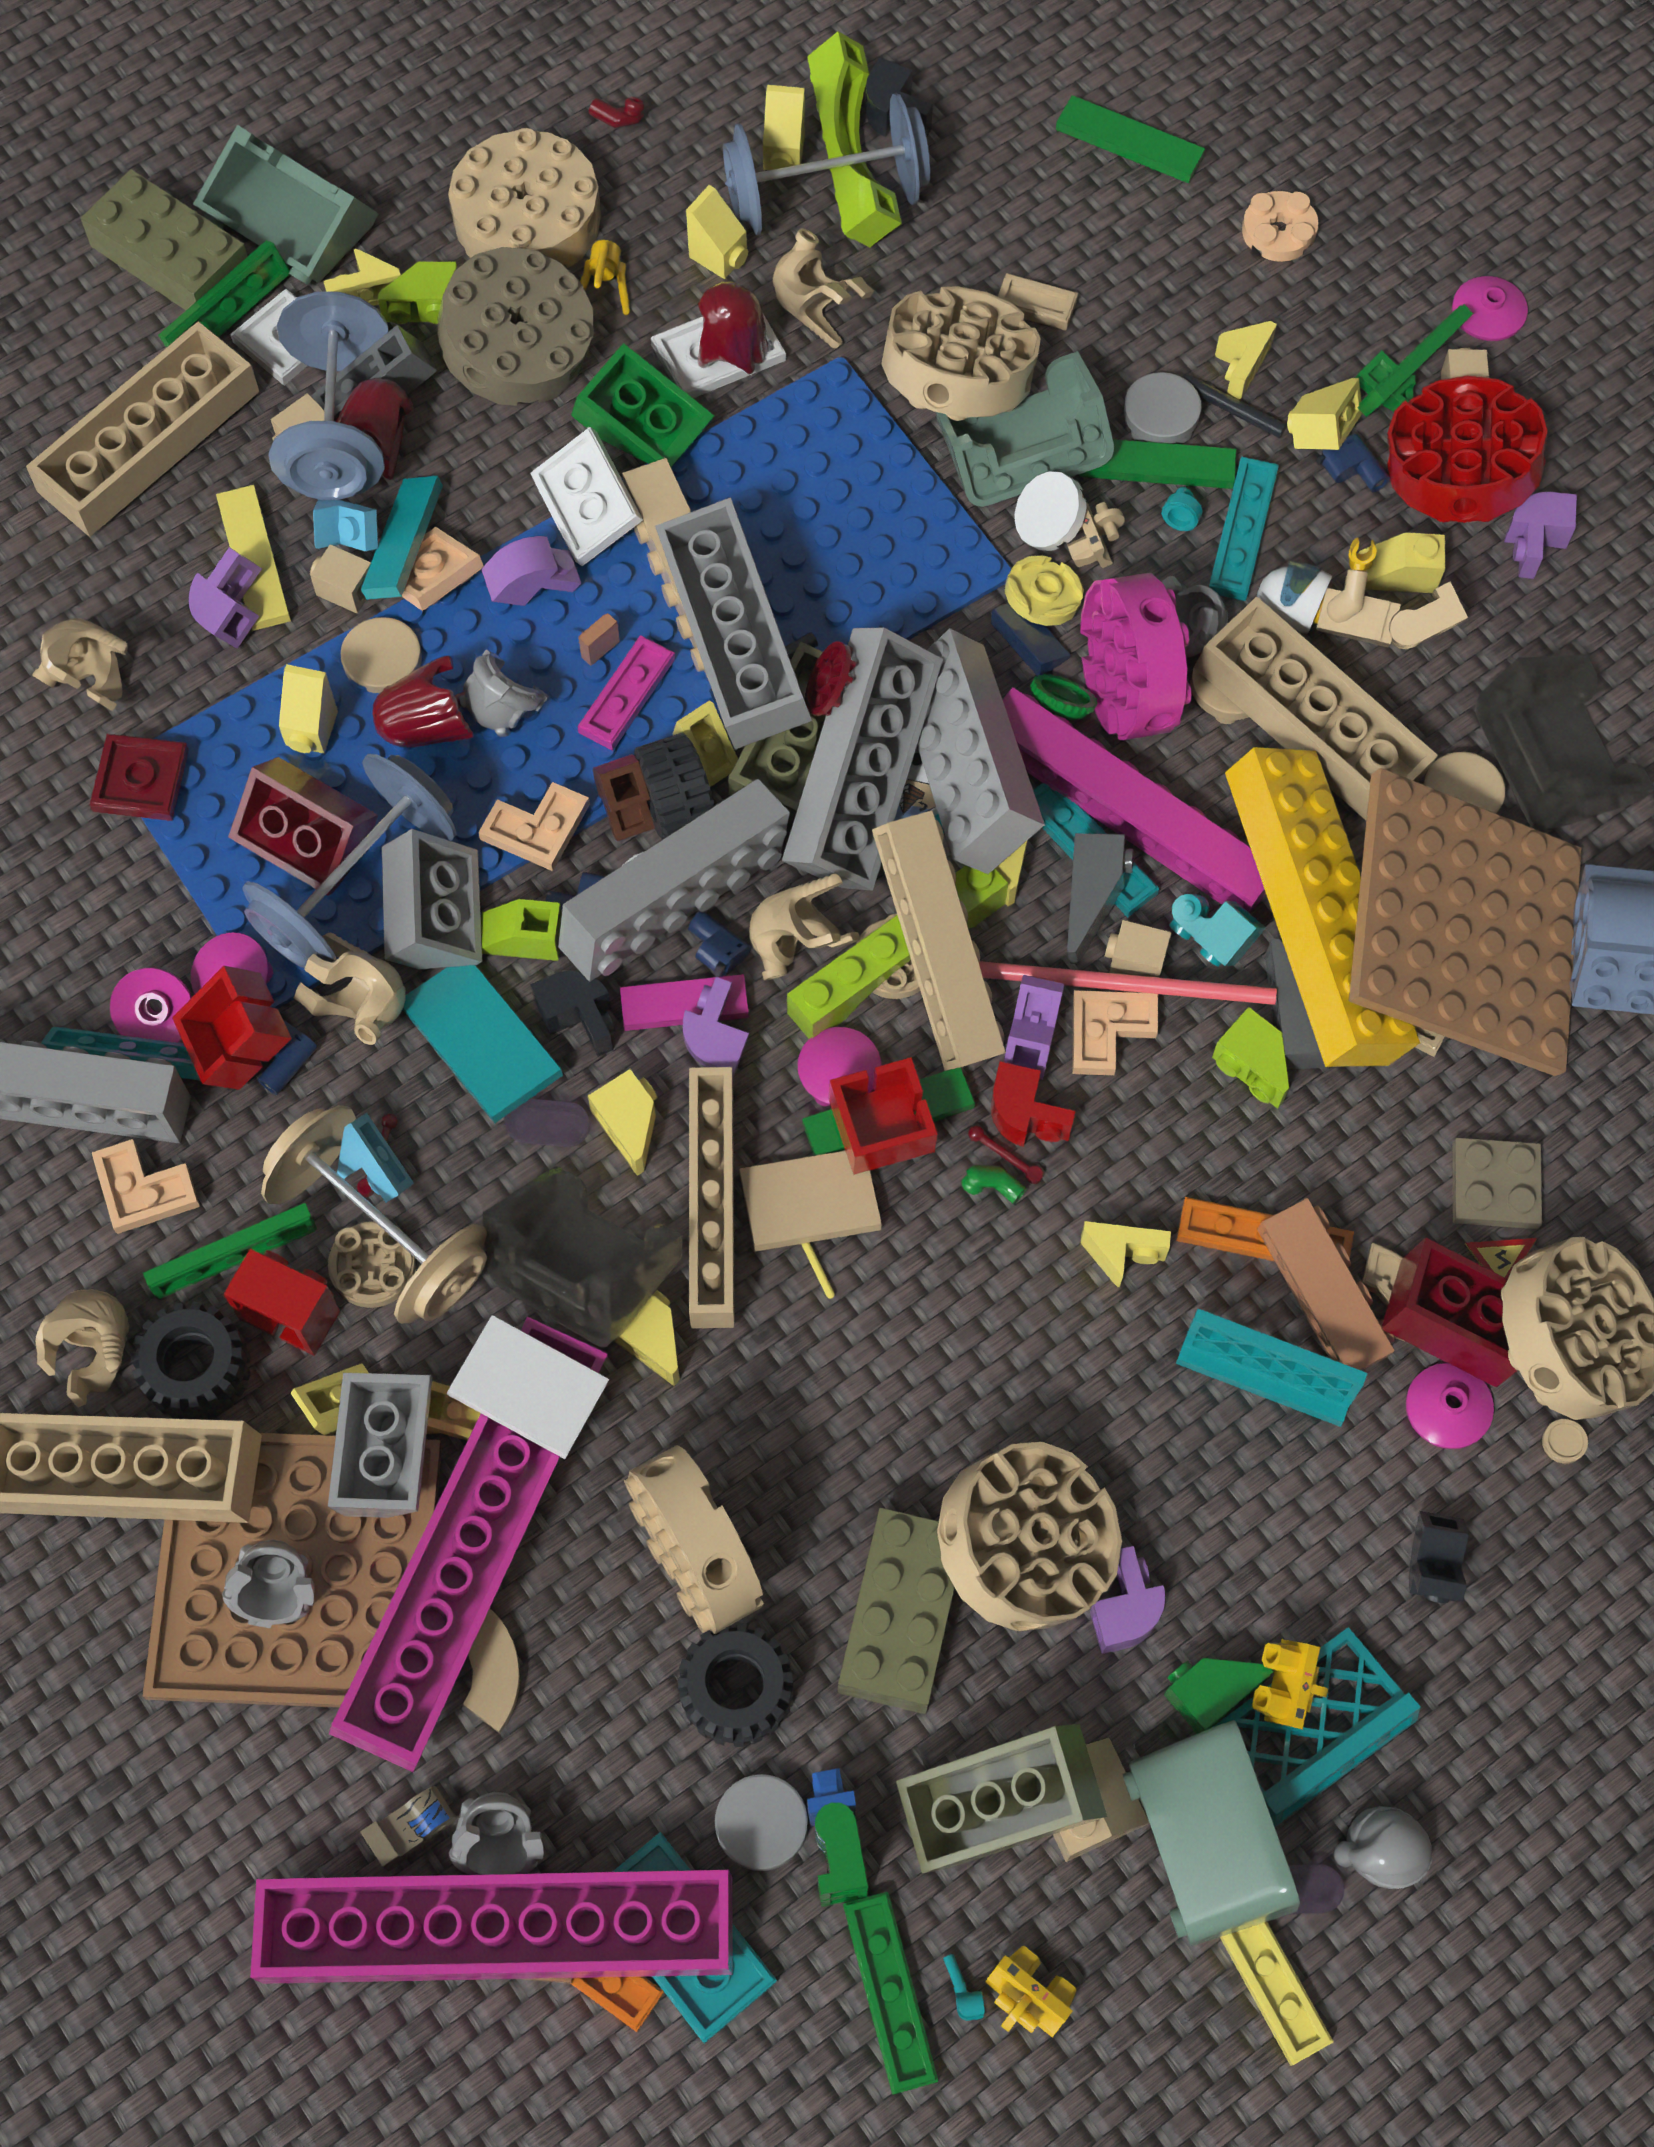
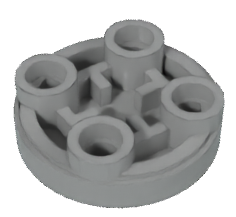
[1124,372,1201,444]
[715,1774,808,1871]

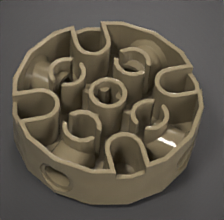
[437,247,594,406]

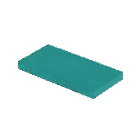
[402,965,563,1124]
[613,1832,778,2045]

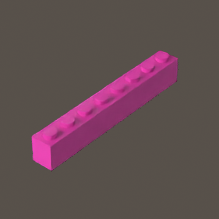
[1003,688,1266,914]

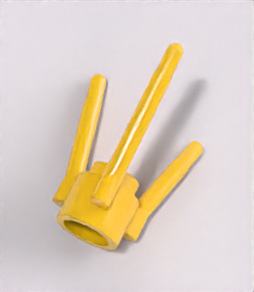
[580,240,630,315]

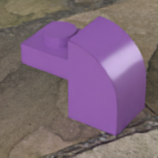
[1504,492,1577,579]
[482,536,581,606]
[189,547,262,648]
[1004,975,1064,1080]
[683,977,749,1077]
[1090,1546,1165,1654]

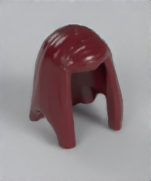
[698,282,768,374]
[336,378,413,480]
[372,656,474,748]

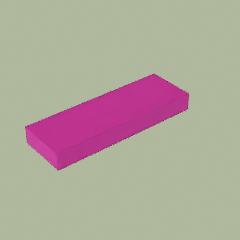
[578,635,675,751]
[620,974,749,1031]

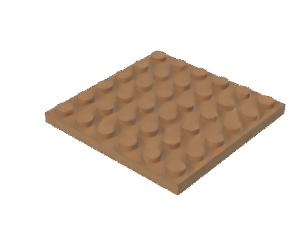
[1349,768,1581,1076]
[143,1433,442,1708]

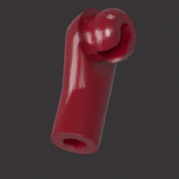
[589,97,645,128]

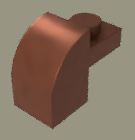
[593,754,655,841]

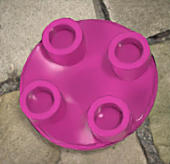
[191,933,273,994]
[798,1027,881,1107]

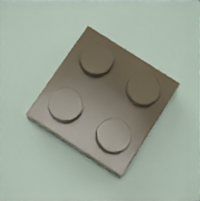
[1452,1138,1542,1229]

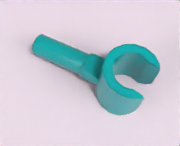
[943,1954,985,2021]

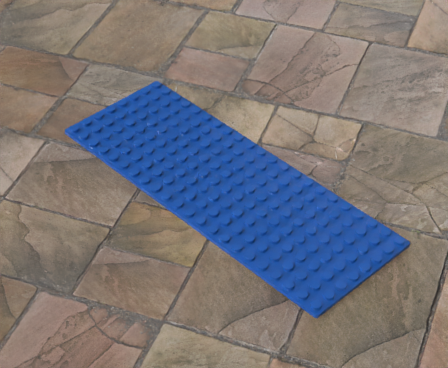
[141,357,1011,1009]

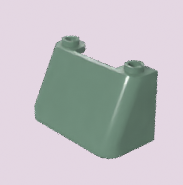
[193,125,379,286]
[935,351,1114,507]
[1122,1720,1300,1947]

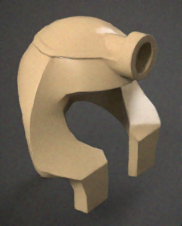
[773,228,874,349]
[32,618,128,711]
[749,874,860,981]
[294,932,406,1045]
[35,1289,129,1407]

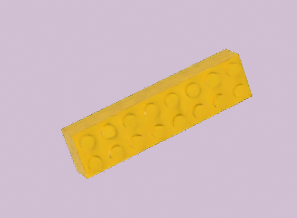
[1225,747,1420,1067]

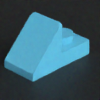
[313,499,378,551]
[337,1113,414,1203]

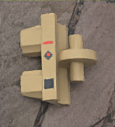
[1067,494,1125,568]

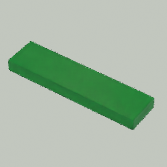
[1056,95,1205,184]
[158,240,290,348]
[1357,304,1473,417]
[1079,439,1236,489]
[802,1067,975,1156]
[143,1203,317,1299]
[843,1892,938,2095]

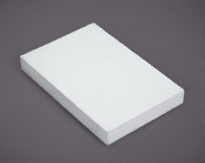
[651,314,786,398]
[530,427,643,566]
[447,1315,609,1459]

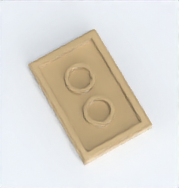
[739,1151,882,1252]

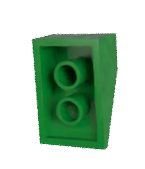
[571,343,714,468]

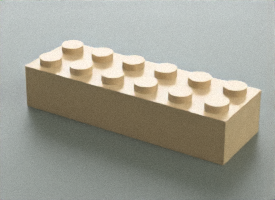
[26,321,259,537]
[1194,597,1438,821]
[0,1413,262,1523]

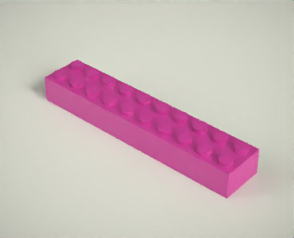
[329,1317,607,1772]
[250,1870,733,1984]

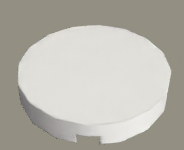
[1014,471,1087,551]

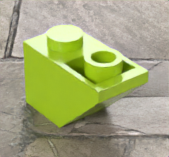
[378,262,457,324]
[481,899,562,961]
[1212,1007,1289,1109]

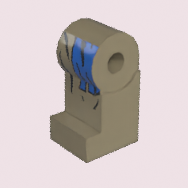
[360,1786,457,1872]

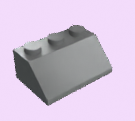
[382,829,482,969]
[328,1373,432,1518]

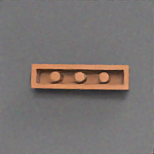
[1257,1198,1395,1371]

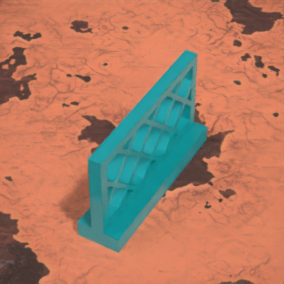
[1176,1308,1368,1427]
[1213,1627,1421,1827]

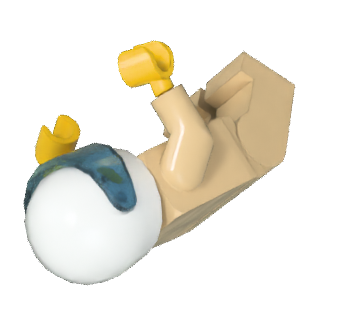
[1257,538,1468,649]

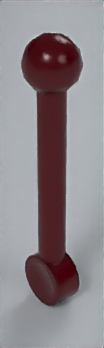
[357,1113,398,1197]
[968,1125,1043,1184]

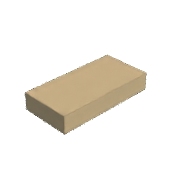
[998,273,1078,331]

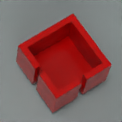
[172,965,292,1090]
[828,1057,938,1175]
[224,1249,340,1356]

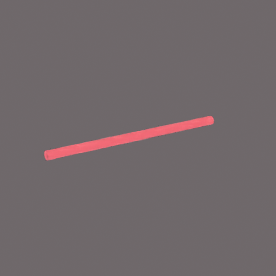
[979,961,1277,1005]

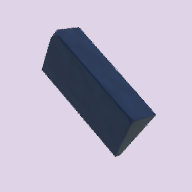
[991,604,1071,677]

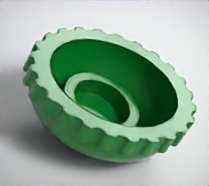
[1030,674,1098,721]

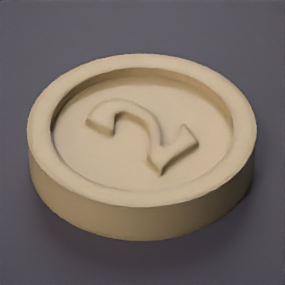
[1542,1419,1588,1464]

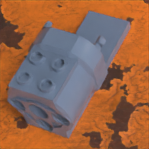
[1569,864,1654,1015]

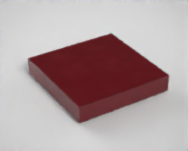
[89,734,189,821]

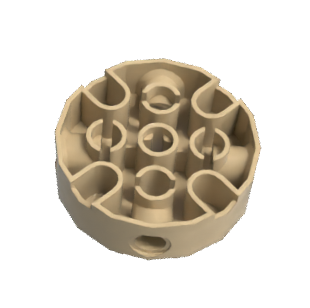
[448,128,601,268]
[882,286,1041,421]
[1501,1237,1654,1420]
[937,1442,1122,1631]
[624,1445,764,1634]

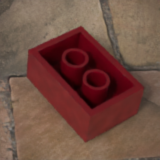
[1381,1237,1518,1388]

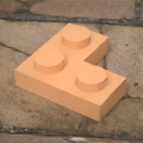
[478,782,590,871]
[1072,990,1158,1076]
[92,1139,200,1234]

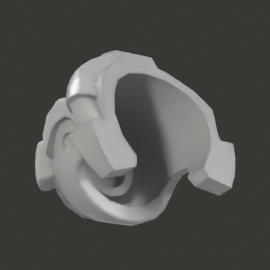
[1162,576,1228,658]
[460,650,548,737]
[222,1539,315,1628]
[449,1792,544,1875]

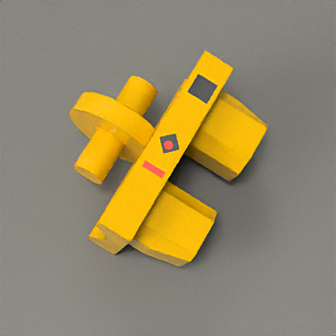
[1252,1639,1329,1730]
[985,1946,1077,2037]

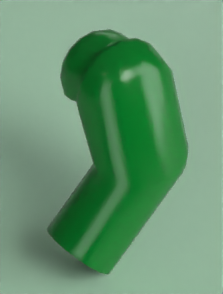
[961,1164,1027,1204]

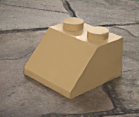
[1053,1738,1149,1862]

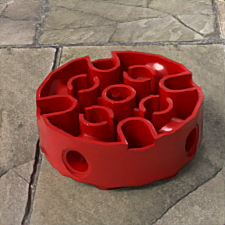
[1387,376,1548,523]

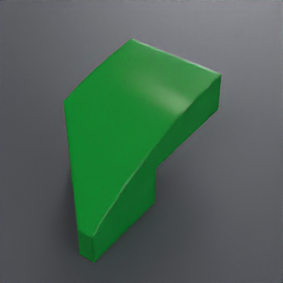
[1355,350,1416,412]

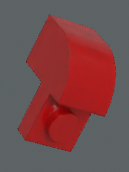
[991,1061,1075,1147]

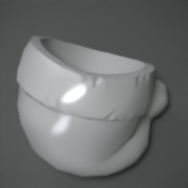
[1334,1806,1432,1889]

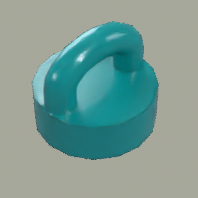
[1161,487,1203,531]

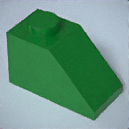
[1164,1658,1274,1734]

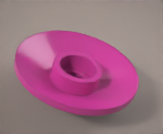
[1452,276,1528,341]
[110,967,192,1043]
[1406,1363,1494,1449]

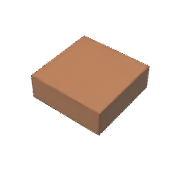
[579,613,620,666]

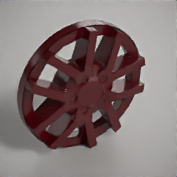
[805,641,856,716]

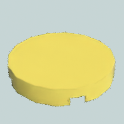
[1005,555,1084,626]

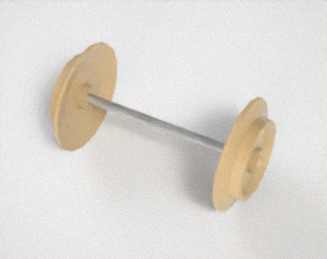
[261,1105,488,1324]

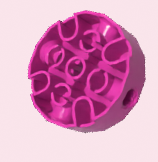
[1080,573,1191,740]

